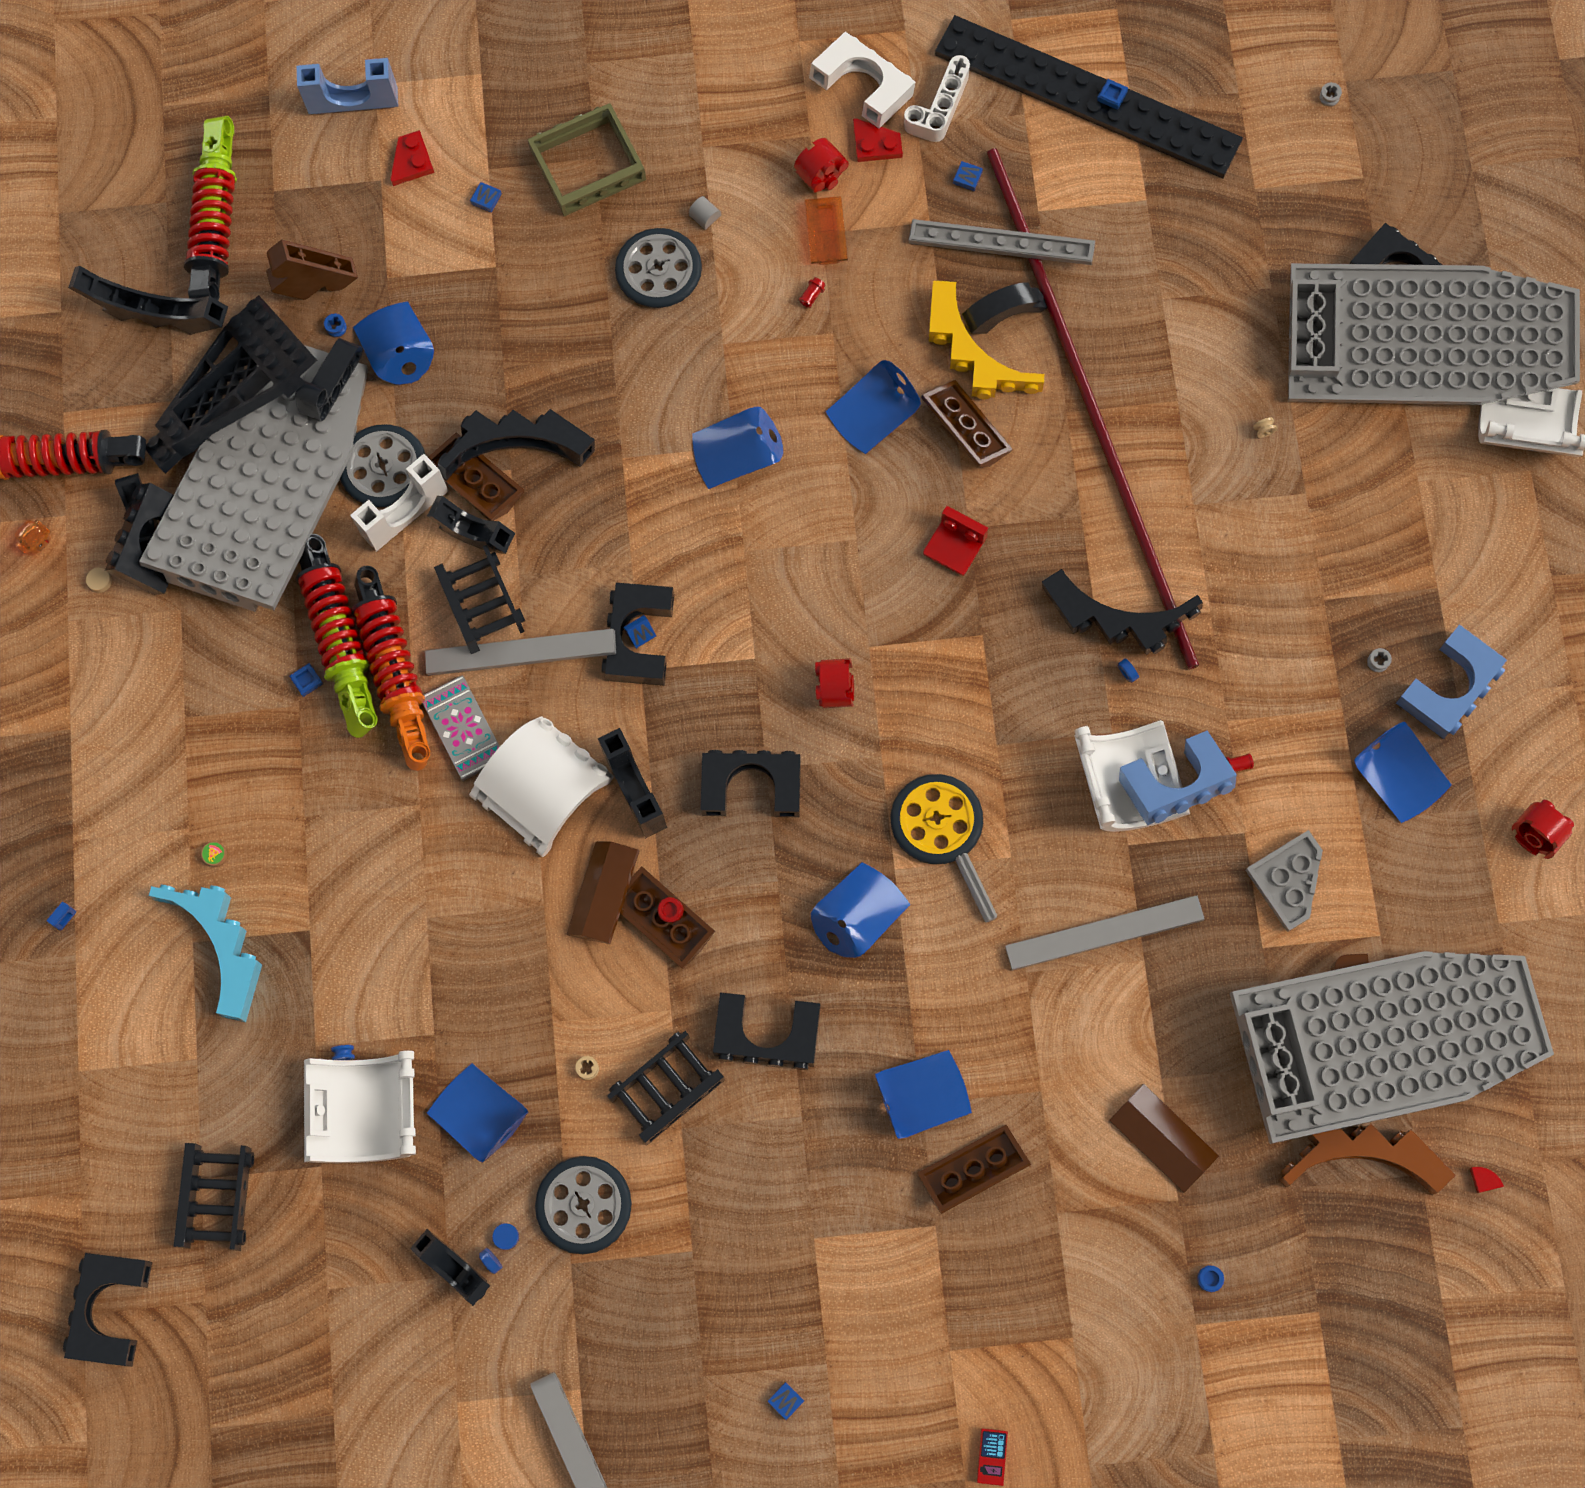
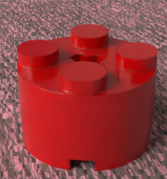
[794,138,849,193]
[815,658,854,708]
[1512,799,1574,859]

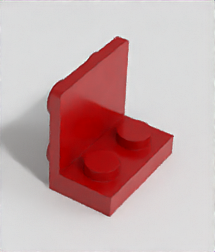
[923,505,989,576]

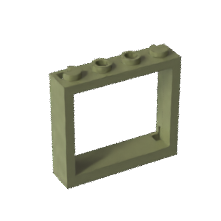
[527,103,646,216]

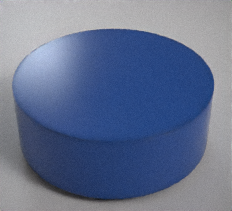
[1117,658,1139,683]
[493,1223,519,1250]
[479,1248,502,1274]
[1197,1265,1224,1292]

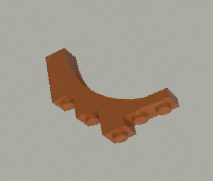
[1279,1124,1456,1195]

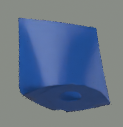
[353,301,434,385]
[826,360,921,454]
[692,407,783,489]
[1354,722,1452,823]
[811,862,911,958]
[875,1050,972,1139]
[427,1063,528,1163]

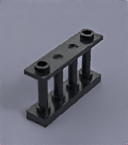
[434,545,525,654]
[607,1031,725,1145]
[173,1143,254,1251]

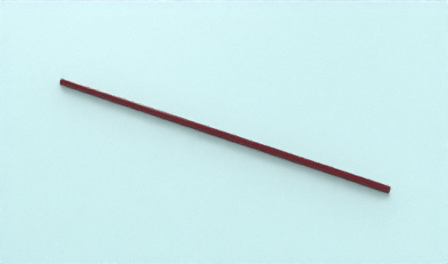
[987,148,1199,670]

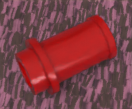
[798,277,826,308]
[1225,753,1254,772]

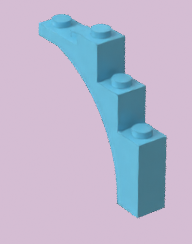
[149,885,262,1022]

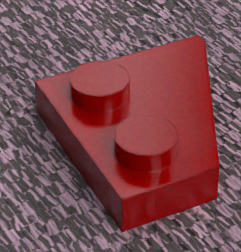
[853,118,903,162]
[391,130,435,186]

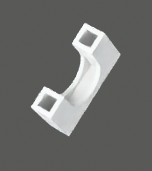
[809,32,916,128]
[350,454,448,552]

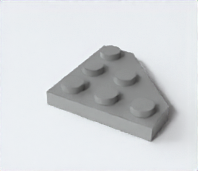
[1245,830,1323,932]

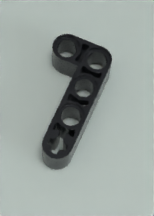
[295,338,363,421]

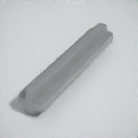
[956,853,997,923]

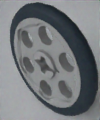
[615,228,702,308]
[340,424,426,507]
[535,1156,632,1254]

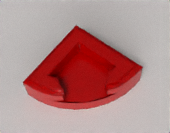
[1469,1167,1504,1193]

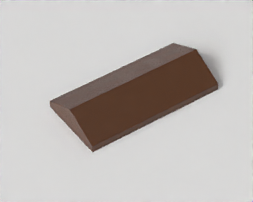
[921,380,1012,468]
[428,433,524,521]
[566,841,640,944]
[620,866,715,969]
[1109,1084,1219,1193]
[917,1125,1031,1214]

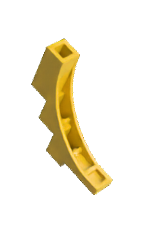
[929,281,1045,400]

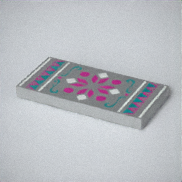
[423,675,500,781]

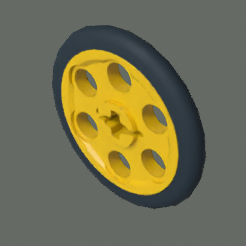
[890,774,984,864]

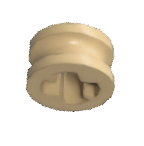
[1253,417,1278,438]
[575,1056,599,1080]

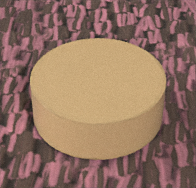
[86,568,112,593]

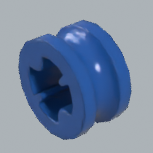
[324,313,347,337]
[331,1045,355,1060]

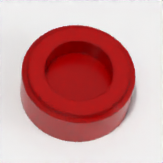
[657,897,684,923]

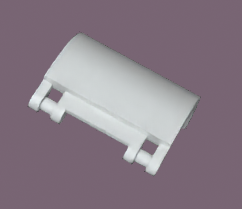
[1478,388,1585,457]
[469,716,614,857]
[1074,720,1190,832]
[304,1051,416,1163]

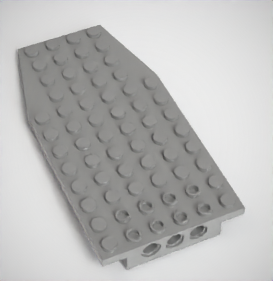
[1288,263,1580,405]
[139,345,368,612]
[1230,951,1554,1144]

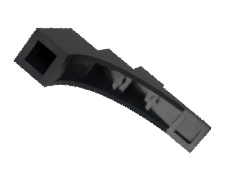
[68,266,228,335]
[438,409,595,480]
[1042,569,1203,655]

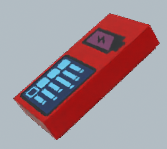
[977,1428,1008,1486]

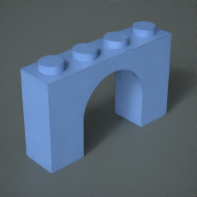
[296,58,398,114]
[1396,625,1507,739]
[1119,731,1237,825]

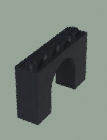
[1350,223,1442,265]
[104,483,174,595]
[602,582,675,686]
[598,728,667,839]
[700,750,801,817]
[713,992,821,1070]
[63,1253,153,1367]

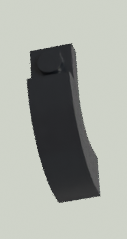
[962,282,1047,334]
[115,473,158,553]
[427,496,515,554]
[410,1229,490,1306]

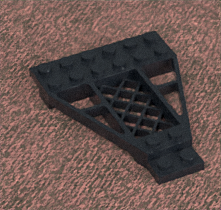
[146,295,318,474]

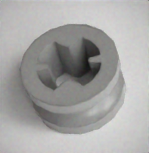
[1319,82,1342,106]
[1367,648,1392,672]

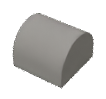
[689,196,721,230]

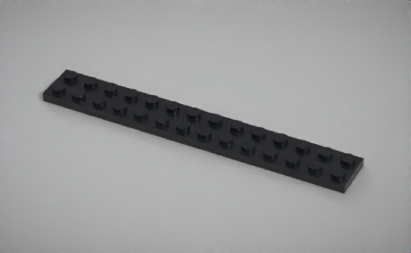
[935,15,1243,179]

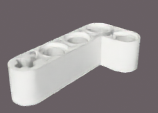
[904,55,970,142]

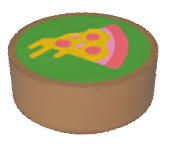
[201,841,228,867]

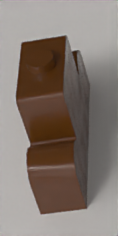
[266,239,358,300]

